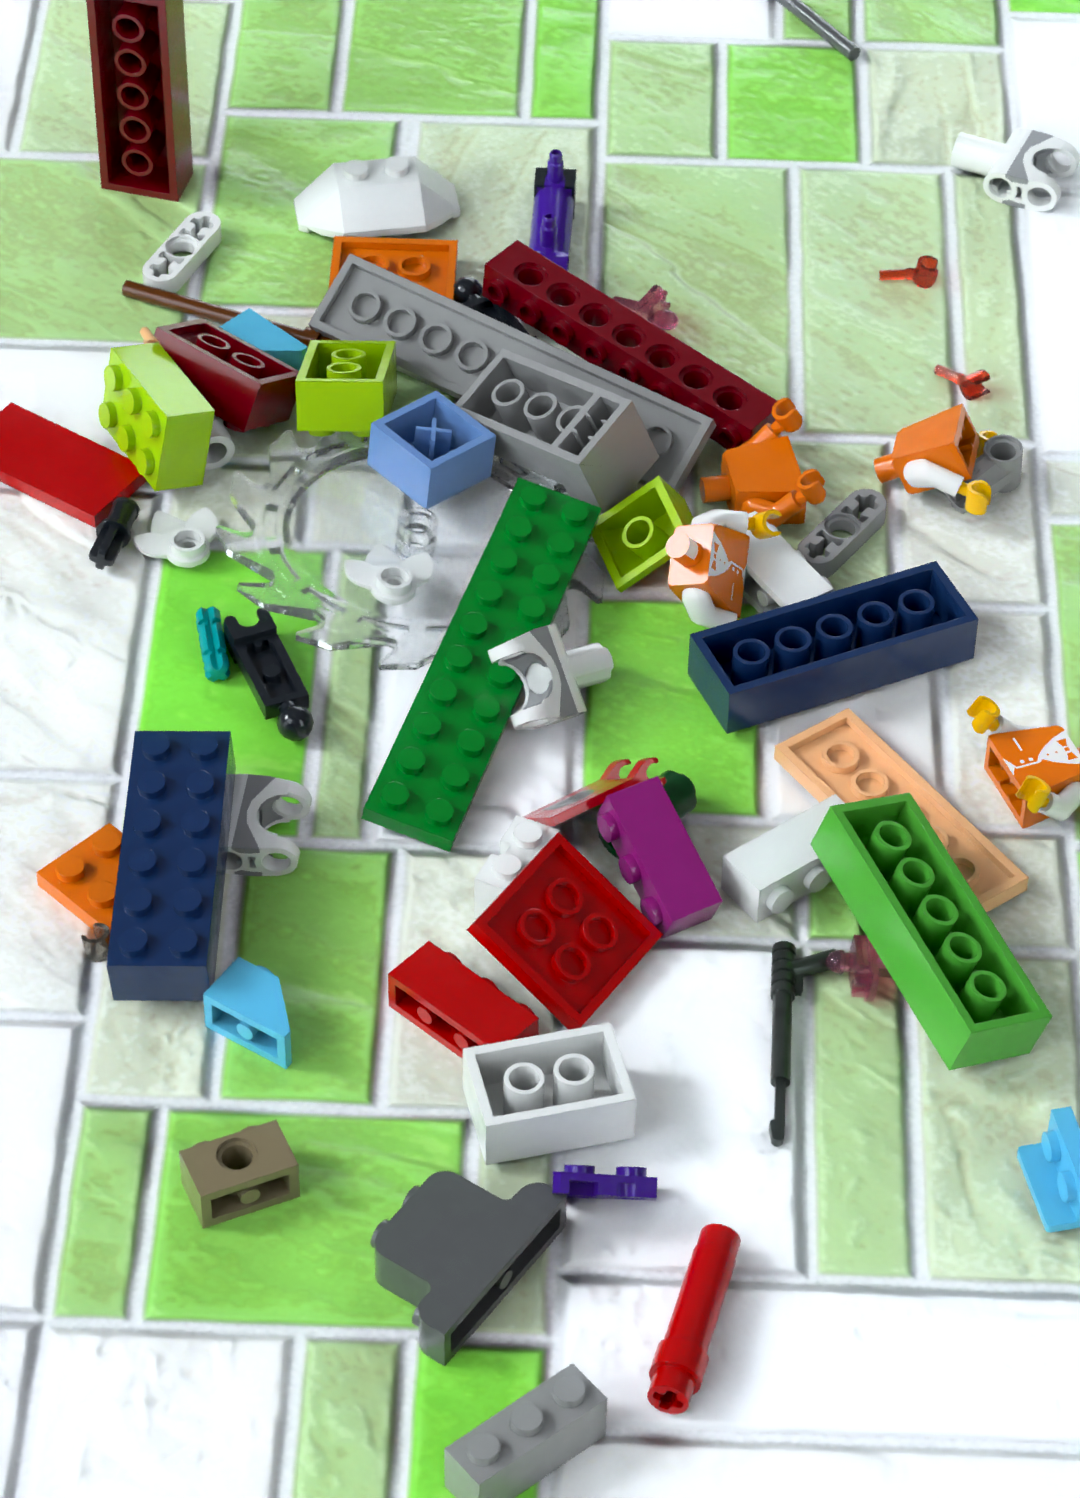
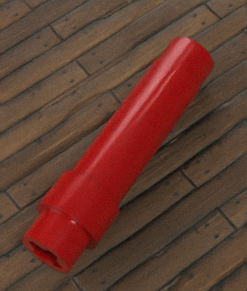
[647,1223,741,1414]

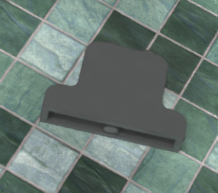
[370,1171,567,1366]

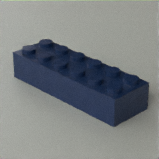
[688,561,979,734]
[106,731,236,1001]

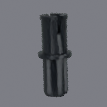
[89,497,140,570]

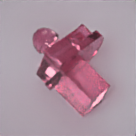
[613,285,679,330]
[826,935,892,1002]

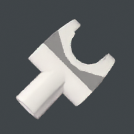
[951,128,1080,212]
[487,624,614,730]
[225,774,312,876]

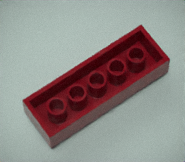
[86,0,193,202]

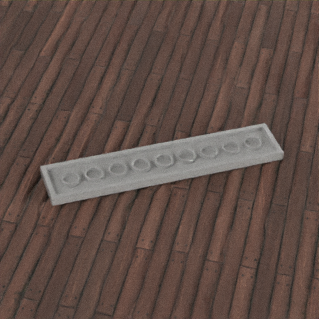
[308,253,716,492]

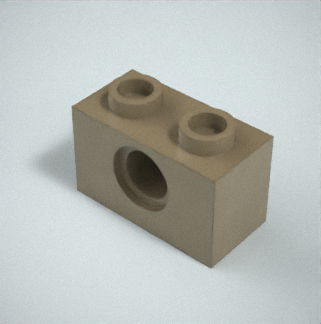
[179,1120,300,1229]

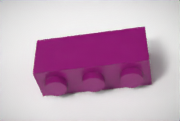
[597,776,723,939]

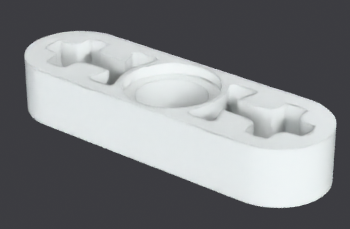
[142,211,222,293]

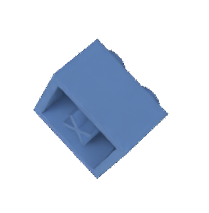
[367,390,496,510]

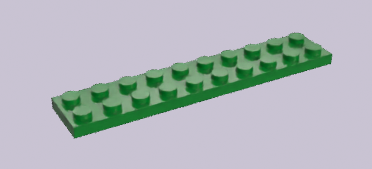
[361,477,602,852]

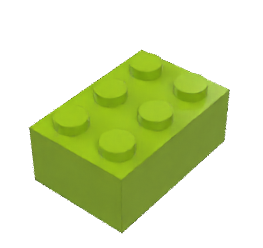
[295,340,397,437]
[98,342,215,491]

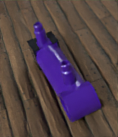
[529,149,577,271]

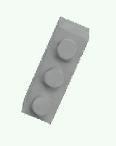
[444,1363,607,1498]

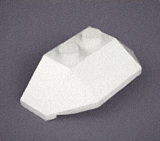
[294,156,460,238]

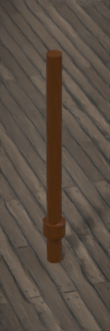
[122,280,332,347]

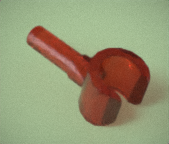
[879,255,939,289]
[934,364,990,400]

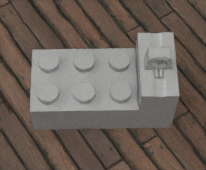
[455,348,659,515]

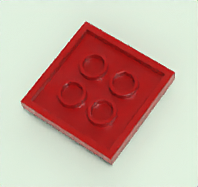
[467,832,663,1030]

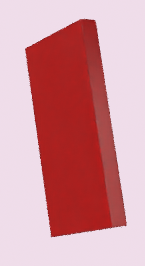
[0,402,147,528]

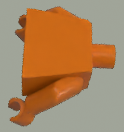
[699,398,826,527]

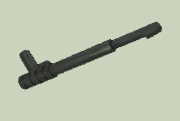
[768,941,840,1147]

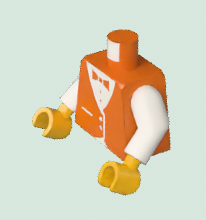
[874,403,998,515]
[666,509,782,628]
[967,696,1080,829]

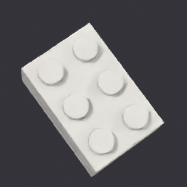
[463,1022,637,1165]

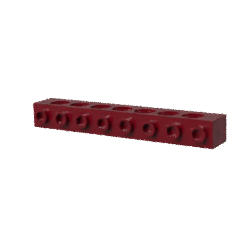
[482,240,777,450]

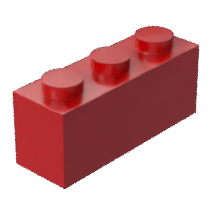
[388,941,539,1059]

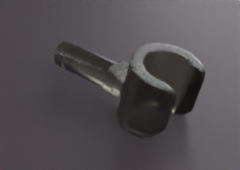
[81,923,110,962]

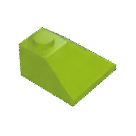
[592,475,693,593]

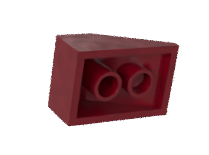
[154,318,299,433]

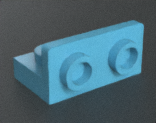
[1017,1106,1080,1233]

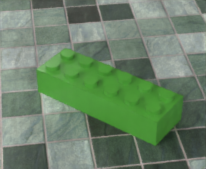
[810,793,1052,1070]

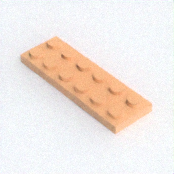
[774,708,1029,913]

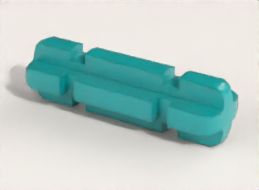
[196,606,230,682]

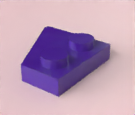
[552,1165,657,1201]

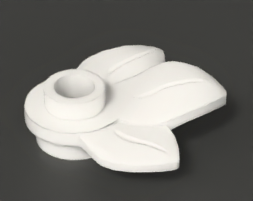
[133,507,219,568]
[344,543,434,606]

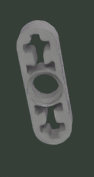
[797,489,887,578]

